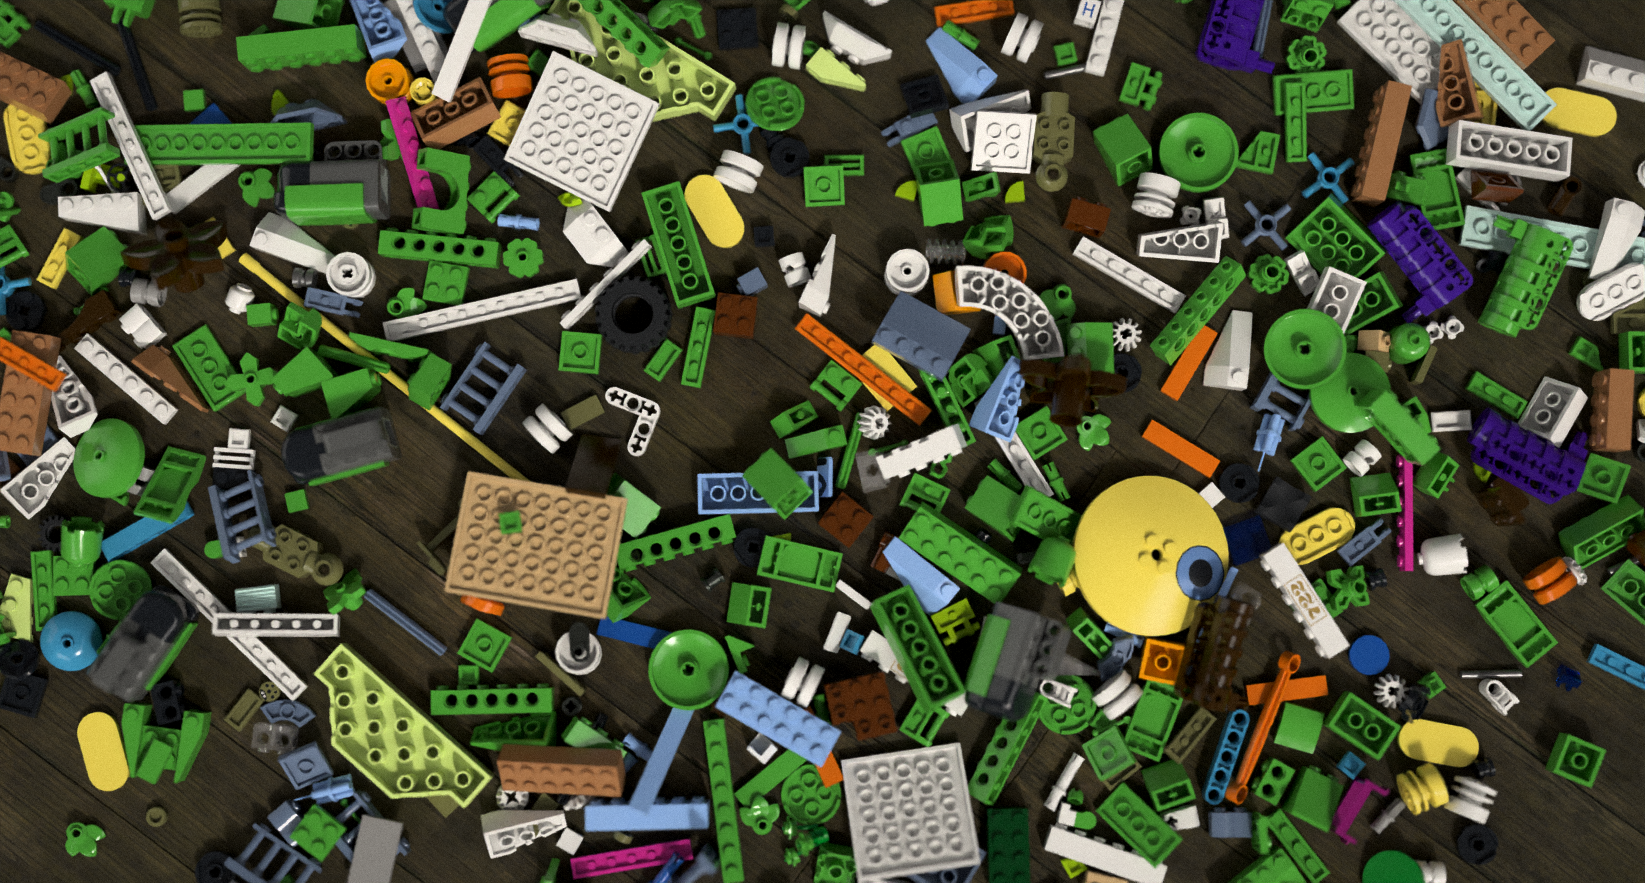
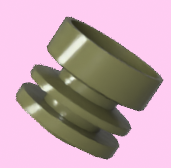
[177,0,223,38]

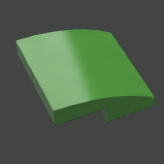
[1273,701,1325,754]

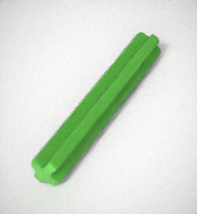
[318,345,391,374]
[835,412,862,489]

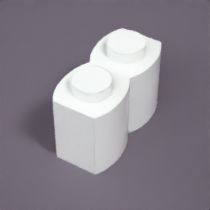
[119,303,167,349]

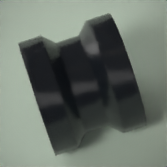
[760,129,785,148]
[118,267,141,287]
[1364,568,1387,591]
[1472,757,1496,780]

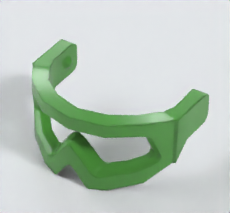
[929,453,953,479]

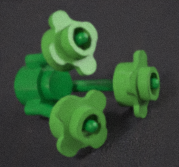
[782,816,829,867]

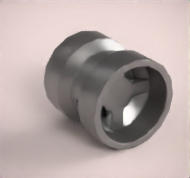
[292,268,317,288]

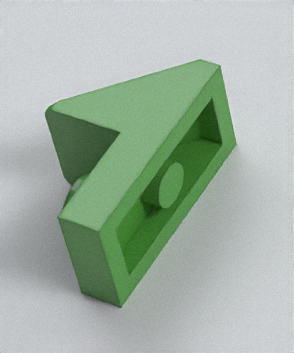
[962,172,1001,202]
[725,635,755,674]

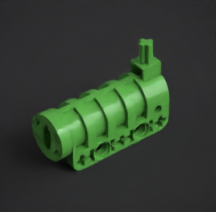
[1478,214,1573,338]

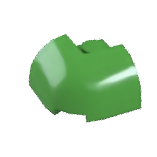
[648,0,703,29]
[963,215,1014,259]
[277,302,322,350]
[949,353,995,408]

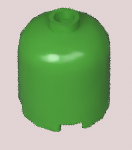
[1388,323,1430,364]
[60,517,105,567]
[1028,536,1076,587]

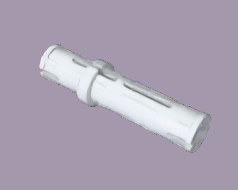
[1043,752,1085,811]

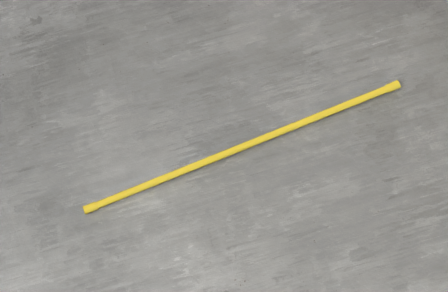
[239,253,531,482]

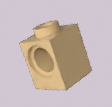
[1357,330,1391,353]

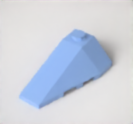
[350,0,407,63]
[926,27,998,104]
[969,356,1025,443]
[882,536,960,616]

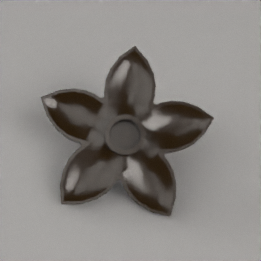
[120,217,228,293]
[1019,353,1127,427]

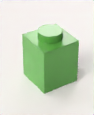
[246,303,279,327]

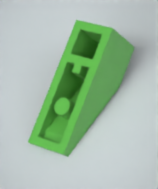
[785,425,847,459]
[1065,607,1112,659]

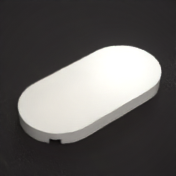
[1577,263,1645,321]

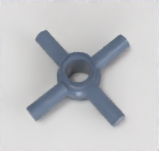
[1240,201,1291,250]

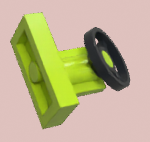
[80,163,135,193]

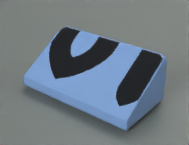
[817,457,833,498]

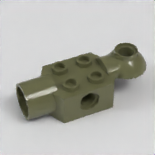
[1032,92,1075,192]
[247,524,343,586]

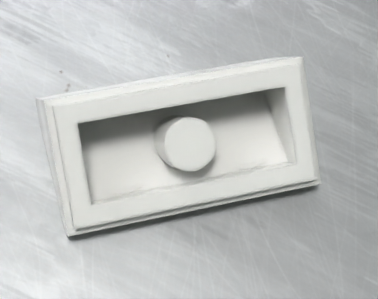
[823,611,851,653]

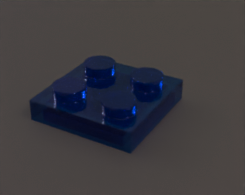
[1223,515,1272,566]

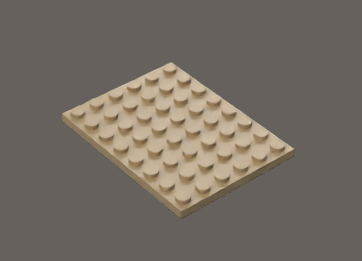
[445,471,628,619]

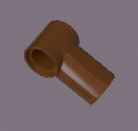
[870,531,899,573]

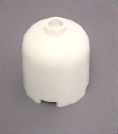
[1417,534,1468,576]

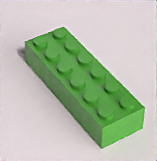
[236,24,366,72]
[642,181,716,309]
[898,502,1022,603]
[870,585,966,714]

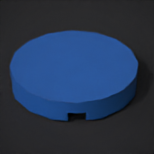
[1348,635,1389,675]

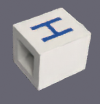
[1074,0,1101,29]

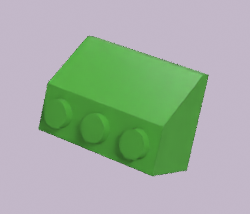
[1067,322,1115,373]

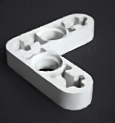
[605,387,661,457]

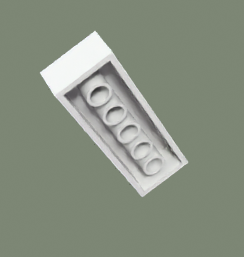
[1446,120,1573,182]

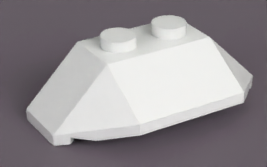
[823,11,892,65]
[518,13,598,57]
[563,198,629,268]

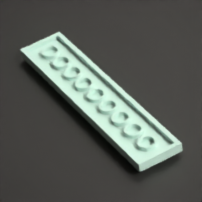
[1393,0,1557,131]
[1458,205,1645,269]

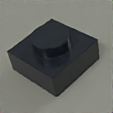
[754,226,775,248]

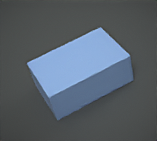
[992,316,1006,336]

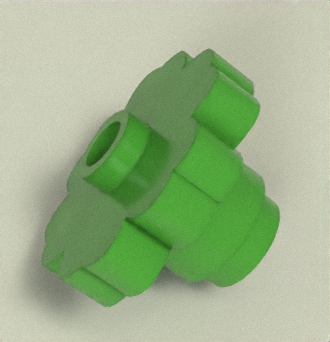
[1285,35,1327,74]
[503,238,544,278]
[1247,254,1289,295]

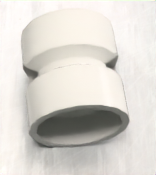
[779,252,812,287]
[1342,439,1381,477]
[1416,860,1446,883]

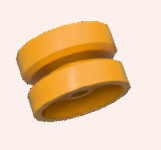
[365,58,415,106]

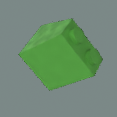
[273,0,344,30]
[1093,114,1153,187]
[914,160,963,226]
[65,226,128,296]
[271,347,339,397]
[321,368,383,419]
[742,448,813,520]
[607,472,661,539]
[965,475,1022,542]
[1281,765,1343,832]

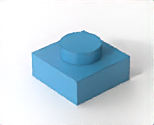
[839,629,865,655]
[1336,751,1366,780]

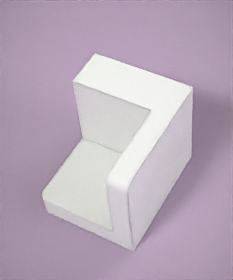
[746,733,778,765]

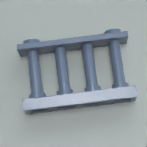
[440,342,527,435]
[1250,352,1310,431]
[208,469,277,564]
[336,790,412,863]
[224,823,322,883]
[668,843,721,883]

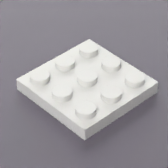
[971,110,1037,173]

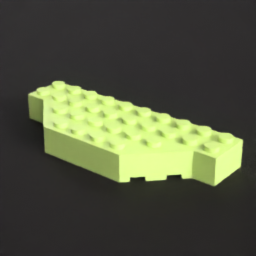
[547,0,736,122]
[314,643,495,808]

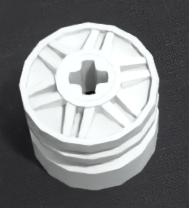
[1131,172,1181,218]
[1443,775,1497,824]

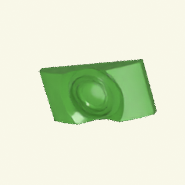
[1408,148,1465,232]
[349,332,436,362]
[134,446,206,524]
[756,535,843,593]
[1475,580,1558,668]
[1123,680,1186,762]

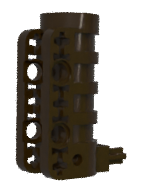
[1174,595,1255,712]

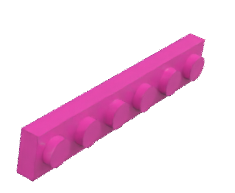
[385,97,439,210]
[1396,454,1413,571]
[570,838,693,879]

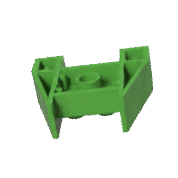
[122,702,212,783]

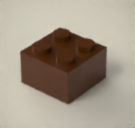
[1061,197,1111,238]
[713,293,758,339]
[818,492,874,548]

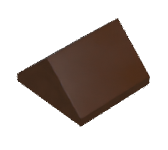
[1471,170,1524,203]

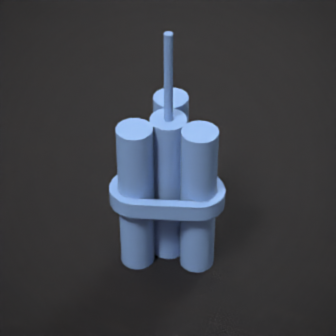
[1253,414,1285,472]
[294,774,356,805]

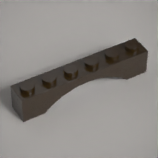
[54,290,122,353]

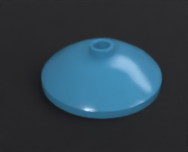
[413,0,453,33]
[40,611,103,671]

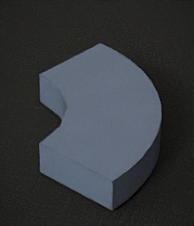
[1097,634,1134,681]
[260,699,317,728]

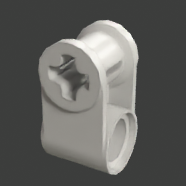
[1479,678,1519,716]
[1037,679,1078,708]
[1160,804,1200,830]

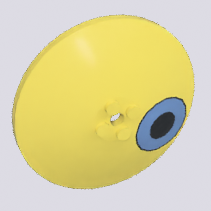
[1073,476,1229,636]

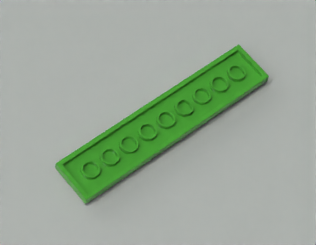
[124,123,314,166]

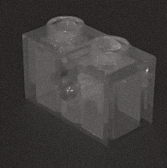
[855,449,891,493]

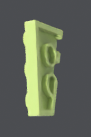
[0,574,33,643]

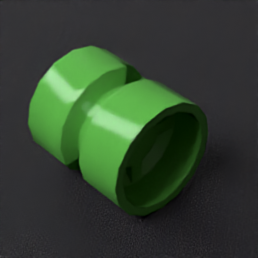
[1460,564,1500,601]

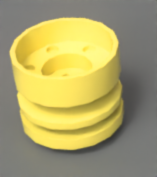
[1396,763,1449,815]

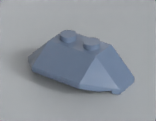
[270,99,347,130]

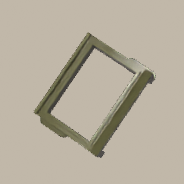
[417,499,462,576]

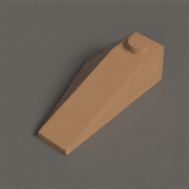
[1436,39,1484,127]
[131,345,210,412]

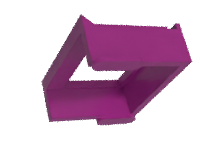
[1329,776,1389,845]

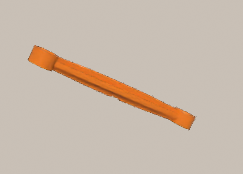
[1225,651,1301,804]

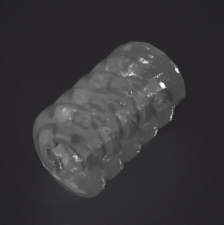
[925,238,966,265]

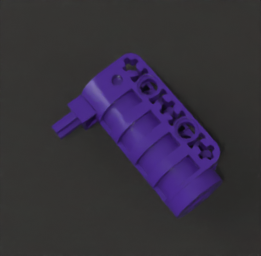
[1196,0,1275,74]
[1367,201,1473,323]
[1467,408,1588,504]

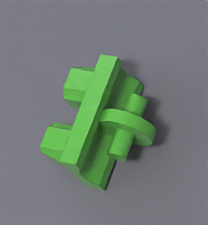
[0,192,21,222]

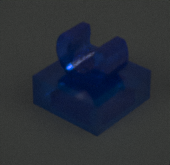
[1556,664,1582,692]

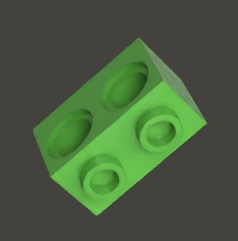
[1250,757,1295,806]

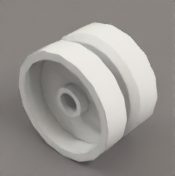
[1001,12,1044,63]
[772,22,806,69]
[713,150,764,193]
[884,249,930,296]
[326,252,376,299]
[522,403,573,454]
[555,632,602,675]
[781,656,825,708]
[1091,670,1143,720]

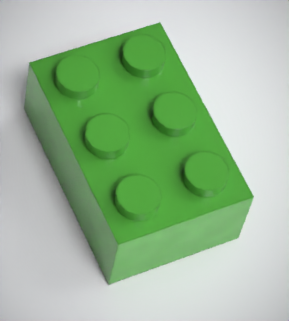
[1322,691,1401,760]

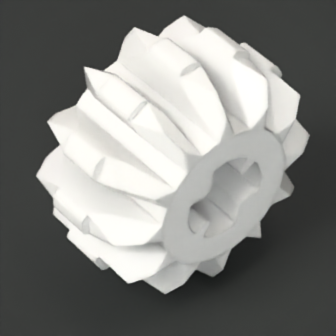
[1113,318,1142,352]
[857,405,892,440]
[1373,674,1409,708]

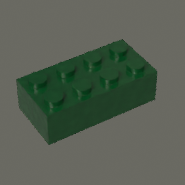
[986,806,1030,883]

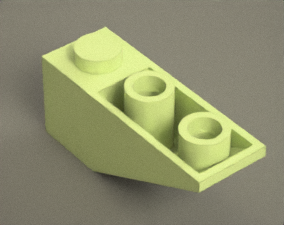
[806,47,866,91]

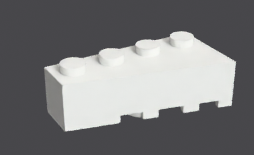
[58,192,147,235]
[1136,221,1223,263]
[876,424,967,480]

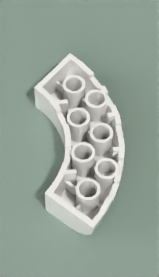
[955,266,1064,360]

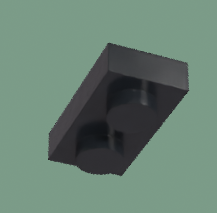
[212,467,256,490]

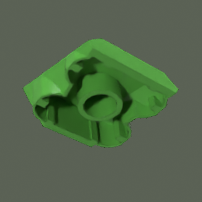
[813,842,857,883]

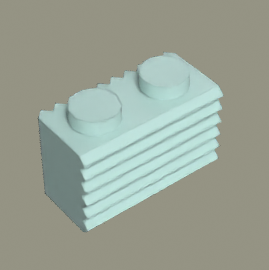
[235,584,282,614]

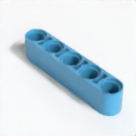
[101,500,195,562]
[1201,708,1250,804]

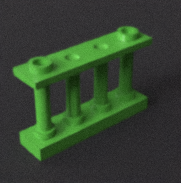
[38,107,120,183]

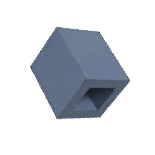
[736,267,768,296]

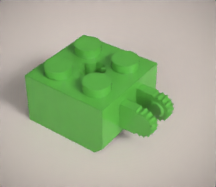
[103,0,155,27]

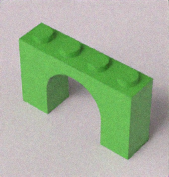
[412,147,471,235]

